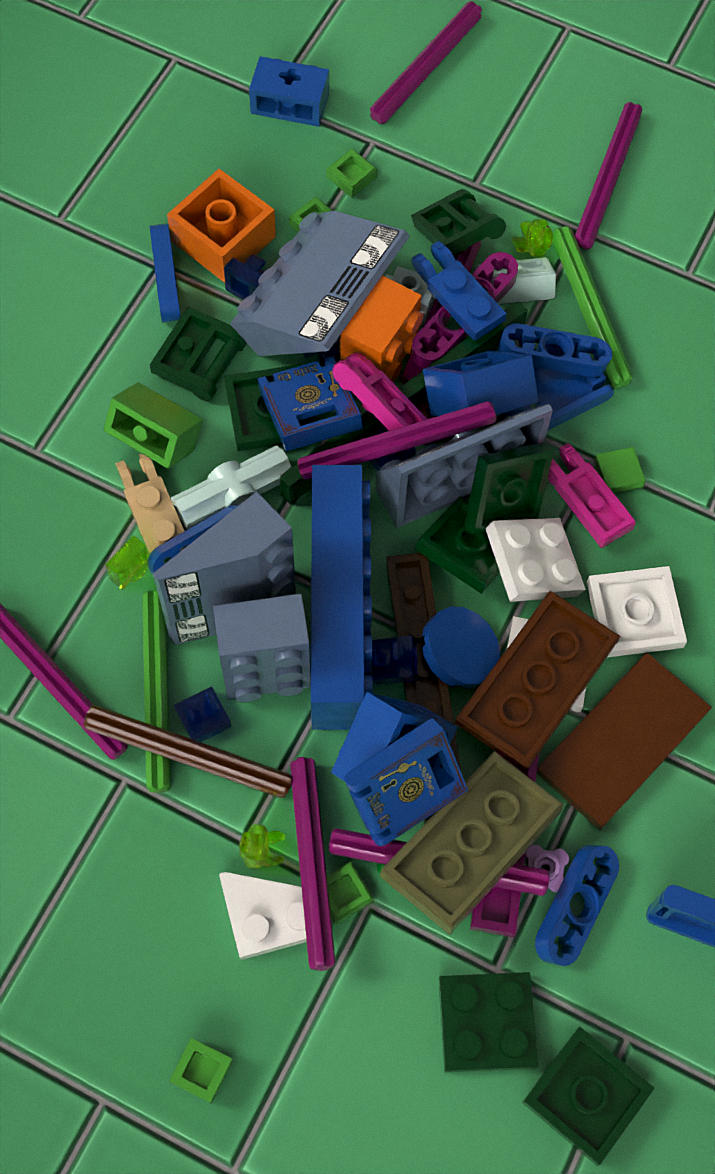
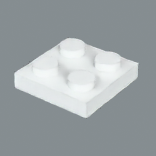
[486,518,586,602]
[586,566,687,657]

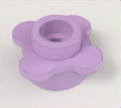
[526,845,569,893]

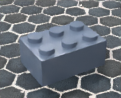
[213,594,311,702]

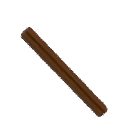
[84,705,292,798]

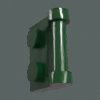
[411,189,506,255]
[150,306,247,402]

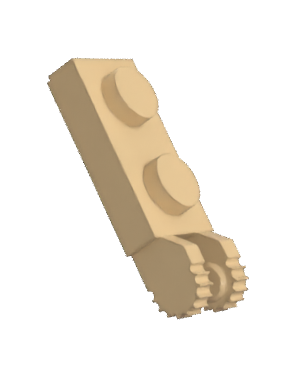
[115,454,184,559]

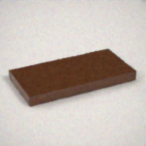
[455,590,621,772]
[537,653,712,830]

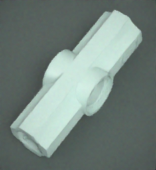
[171,445,291,530]

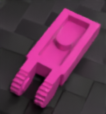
[332,352,428,451]
[547,444,636,549]

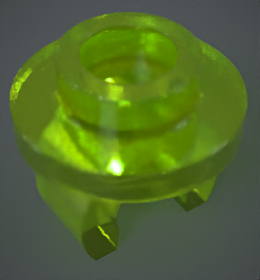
[511,218,553,257]
[239,824,285,869]

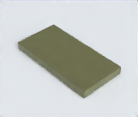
[380,751,564,935]

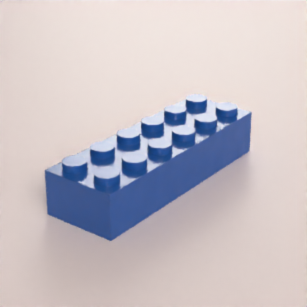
[311,465,373,730]

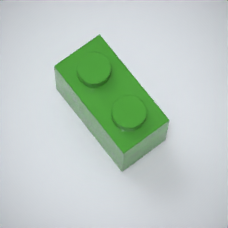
[103,382,203,469]

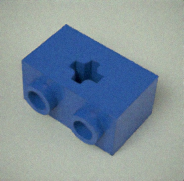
[249,56,329,127]

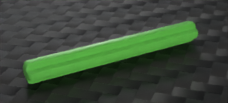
[552,226,633,389]
[142,591,171,793]

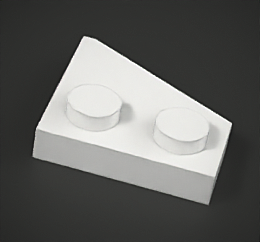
[219,872,307,960]

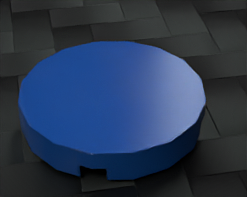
[422,606,500,689]

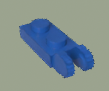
[411,241,506,341]

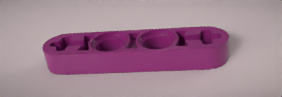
[412,252,518,369]

